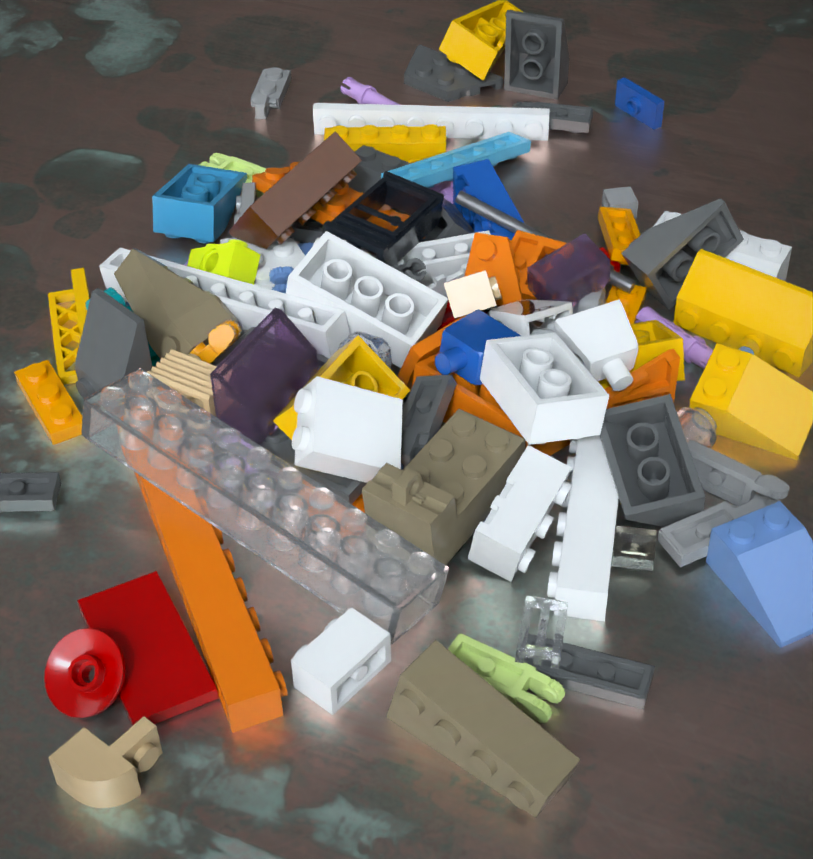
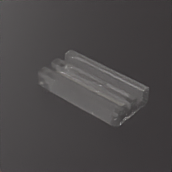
[515,596,568,669]

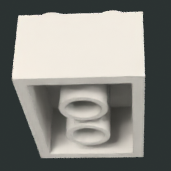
[480,332,609,445]

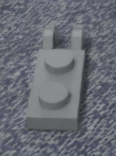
[687,440,790,506]

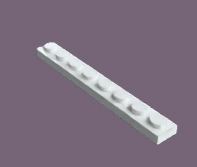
[313,103,550,141]

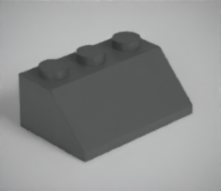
[600,394,705,527]

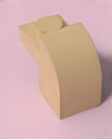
[48,716,163,808]

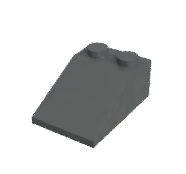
[504,10,569,100]
[621,198,744,310]
[74,288,159,422]

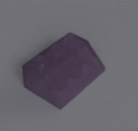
[210,307,319,447]

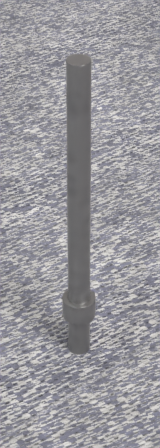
[455,191,636,294]

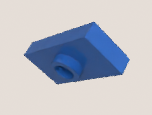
[615,77,664,130]

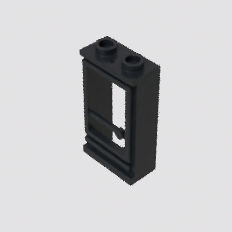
[322,171,444,266]

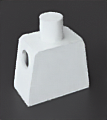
[553,299,639,391]

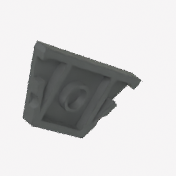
[404,45,503,102]

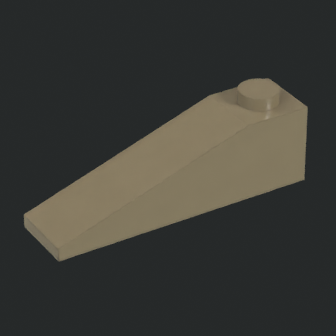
[114,248,239,359]

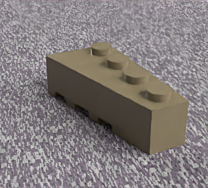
[386,640,581,818]

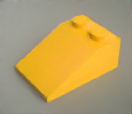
[689,343,813,460]

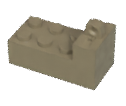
[362,409,526,577]

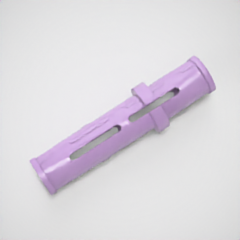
[341,77,400,105]
[635,306,713,370]

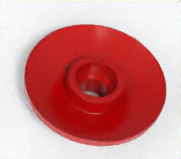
[44,628,125,718]

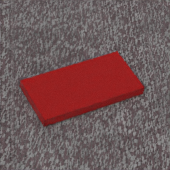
[77,571,219,726]

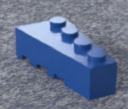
[453,159,545,267]

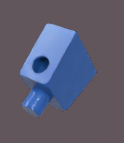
[435,309,521,385]

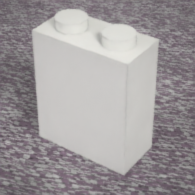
[292,376,403,483]

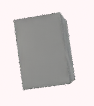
[602,186,638,218]

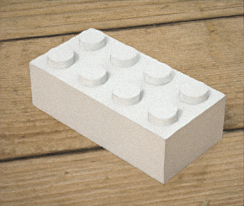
[286,231,448,368]

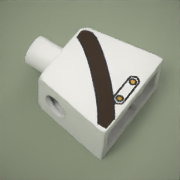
[487,300,573,336]

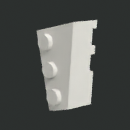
[397,230,491,298]
[468,445,572,582]

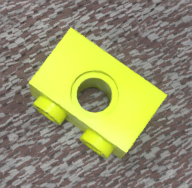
[187,239,261,285]

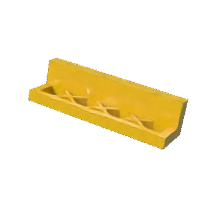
[48,268,90,385]

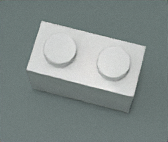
[291,607,392,715]

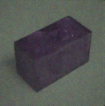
[527,233,610,307]

